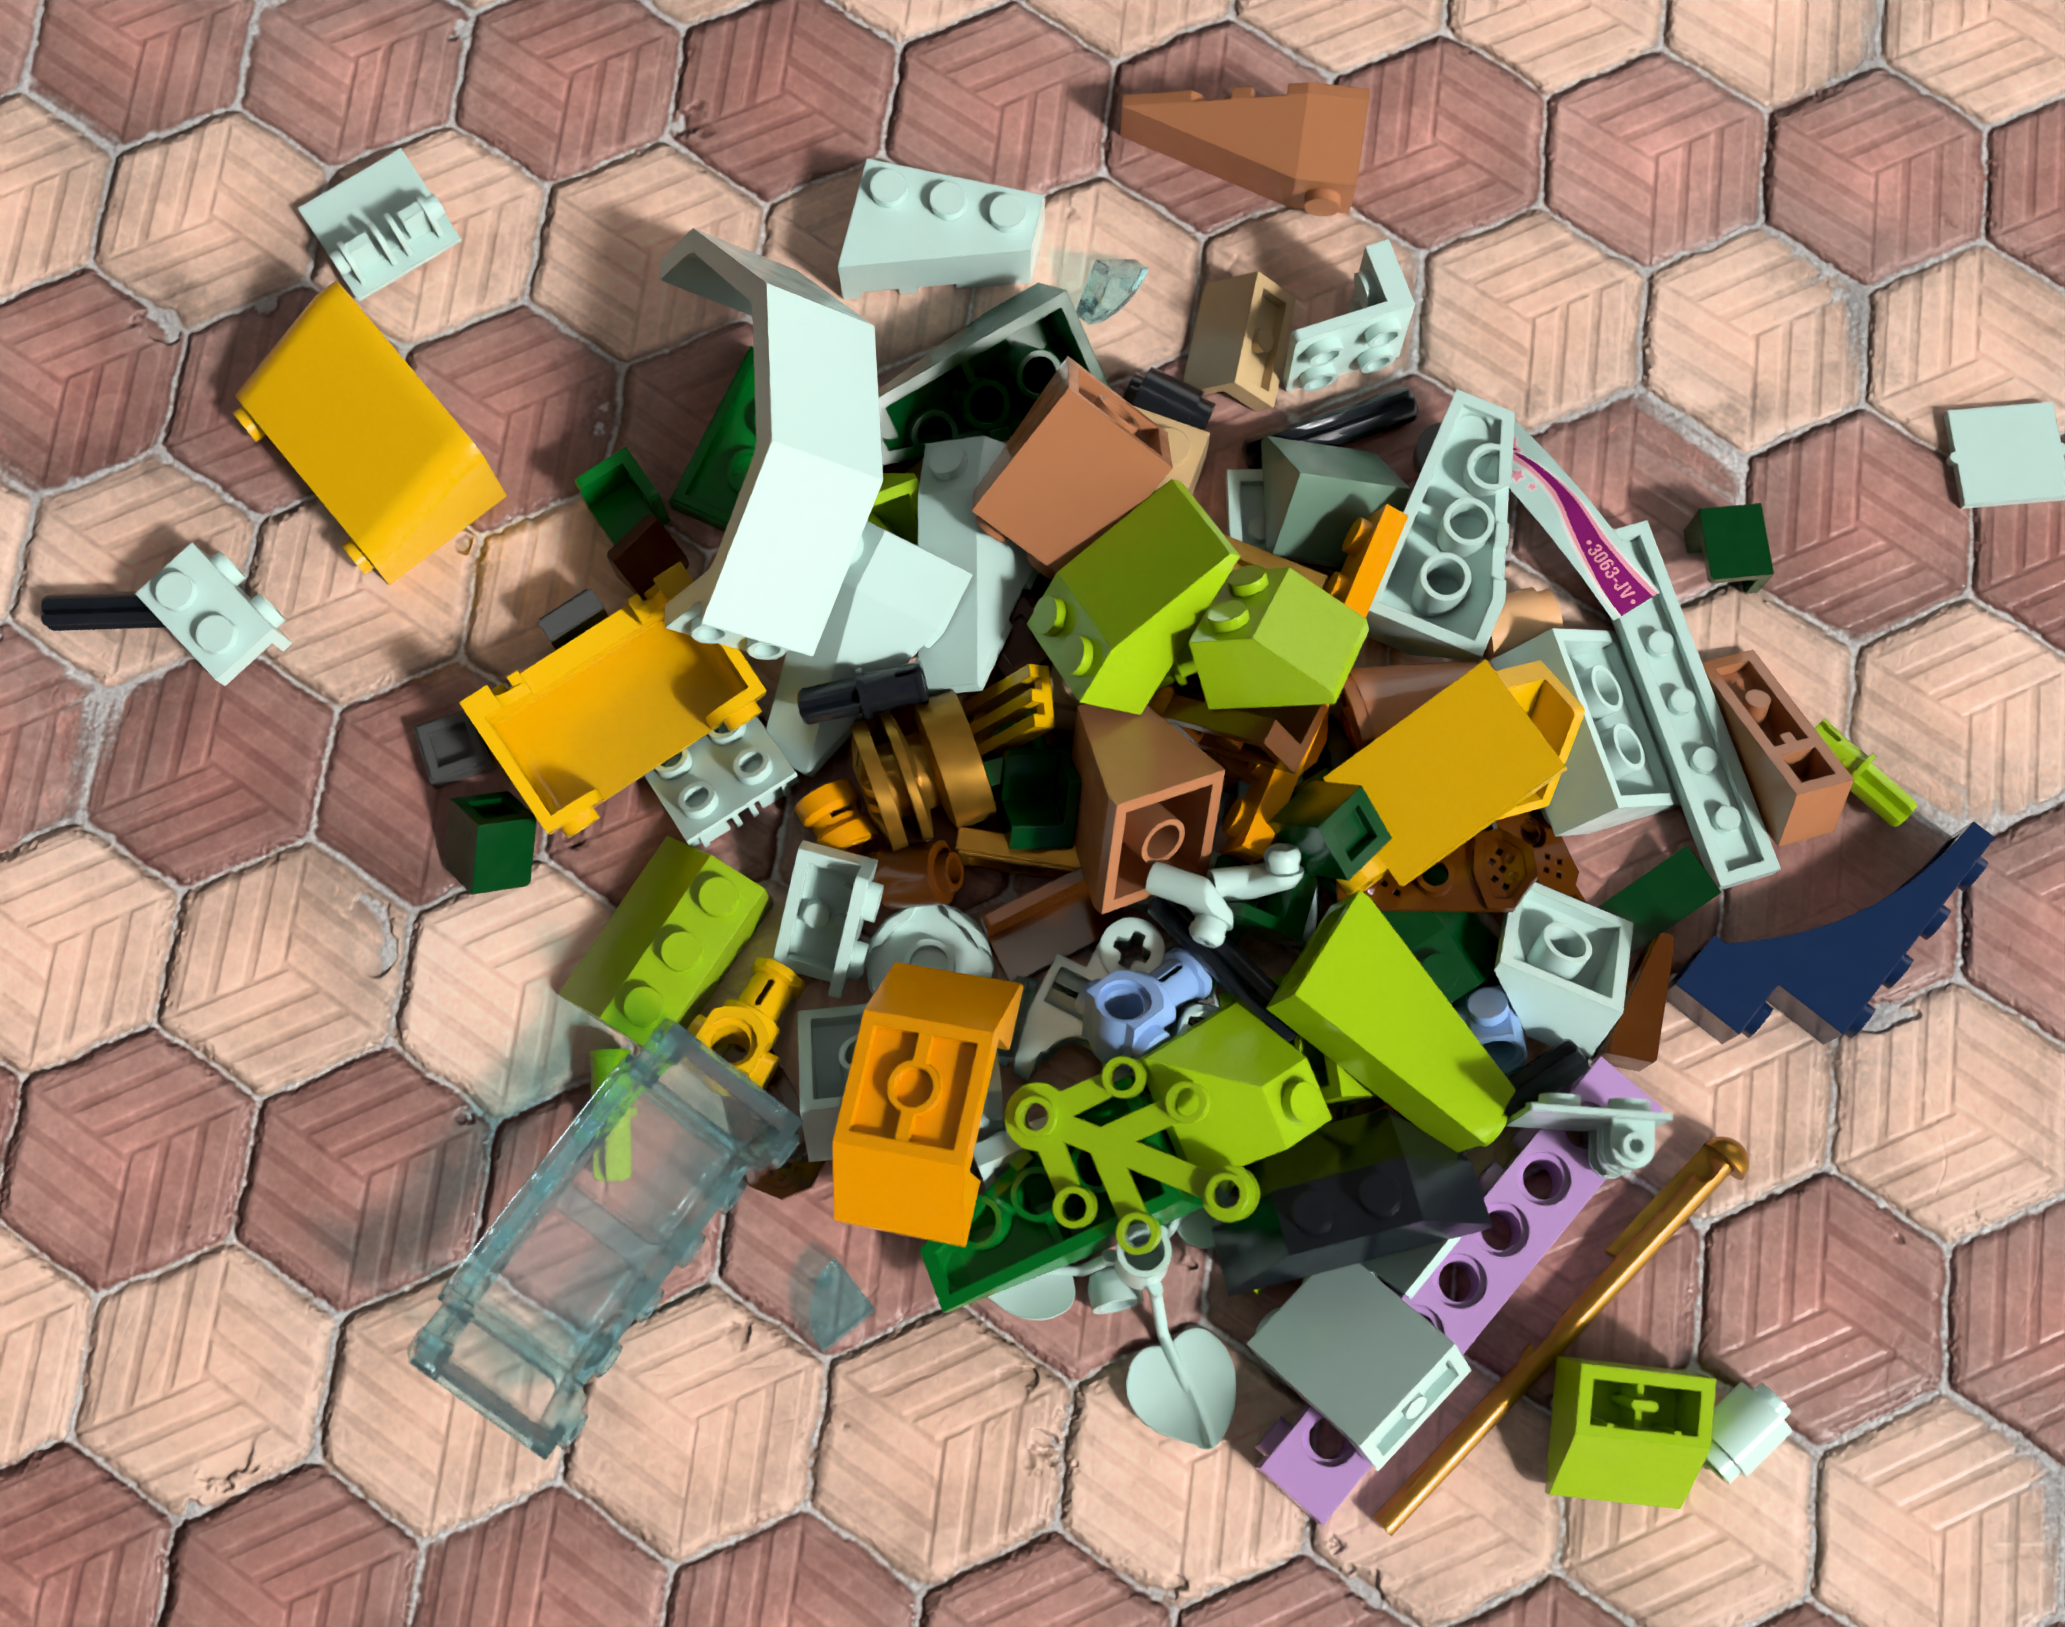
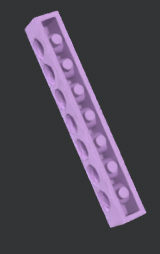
[1254,1057,1664,1525]

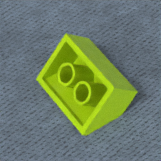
[558,836,774,1064]

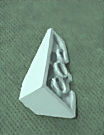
[1366,389,1515,661]
[918,436,1039,696]
[766,520,973,778]

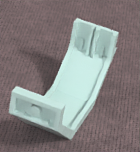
[660,228,883,660]

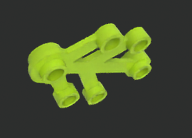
[1005,1056,1260,1255]

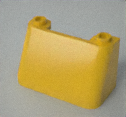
[232,280,507,585]
[459,561,767,839]

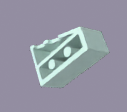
[837,158,1045,300]

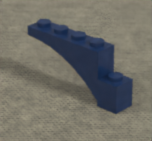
[1666,821,1995,1044]

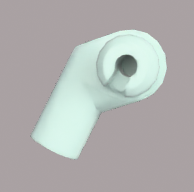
[1207,843,1304,902]
[1146,861,1233,948]

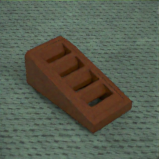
[1592,932,1675,1072]

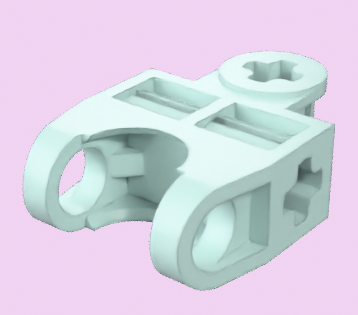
[1013,917,1169,1082]

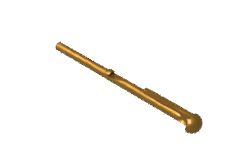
[1372,1136,1749,1536]

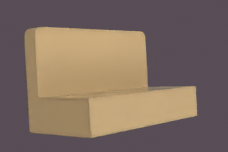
[1183,271,1296,412]

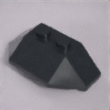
[1211,1108,1492,1297]

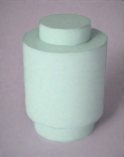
[1704,1382,1792,1485]

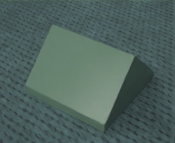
[1261,436,1410,568]

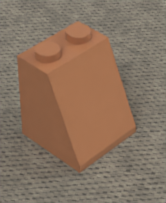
[972,356,1173,580]
[1071,704,1225,914]

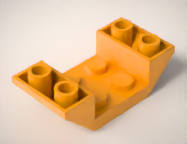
[832,962,1024,1248]

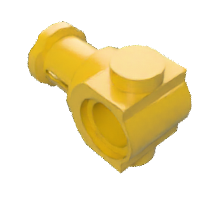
[680,957,806,1096]

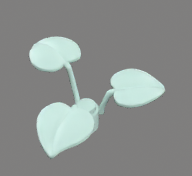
[987,1186,1236,1450]

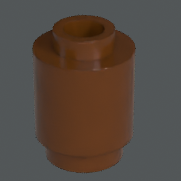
[868,840,964,909]

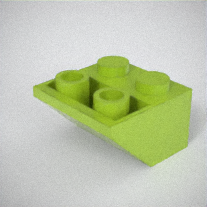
[1545,1356,1716,1509]

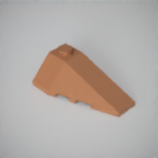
[1120,82,1370,216]

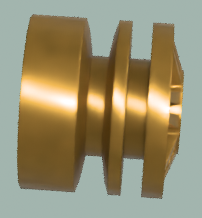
[849,690,997,851]

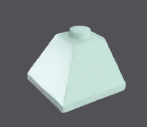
[1494,882,1634,1061]

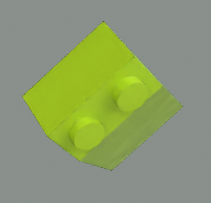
[1027,479,1240,715]

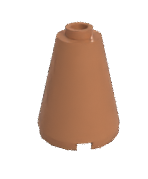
[1330,660,1501,755]

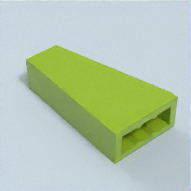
[1266,890,1516,1152]

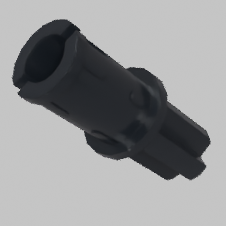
[797,660,929,725]

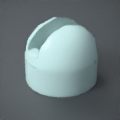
[1087,1266,1144,1314]

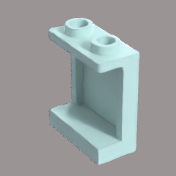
[1247,1263,1471,1471]

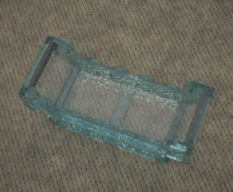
[407,1018,803,1460]

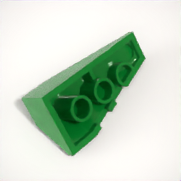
[919,1075,1204,1313]

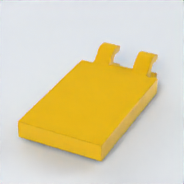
[1323,659,1568,896]

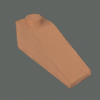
[1702,650,1854,847]

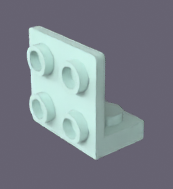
[1282,239,1415,392]

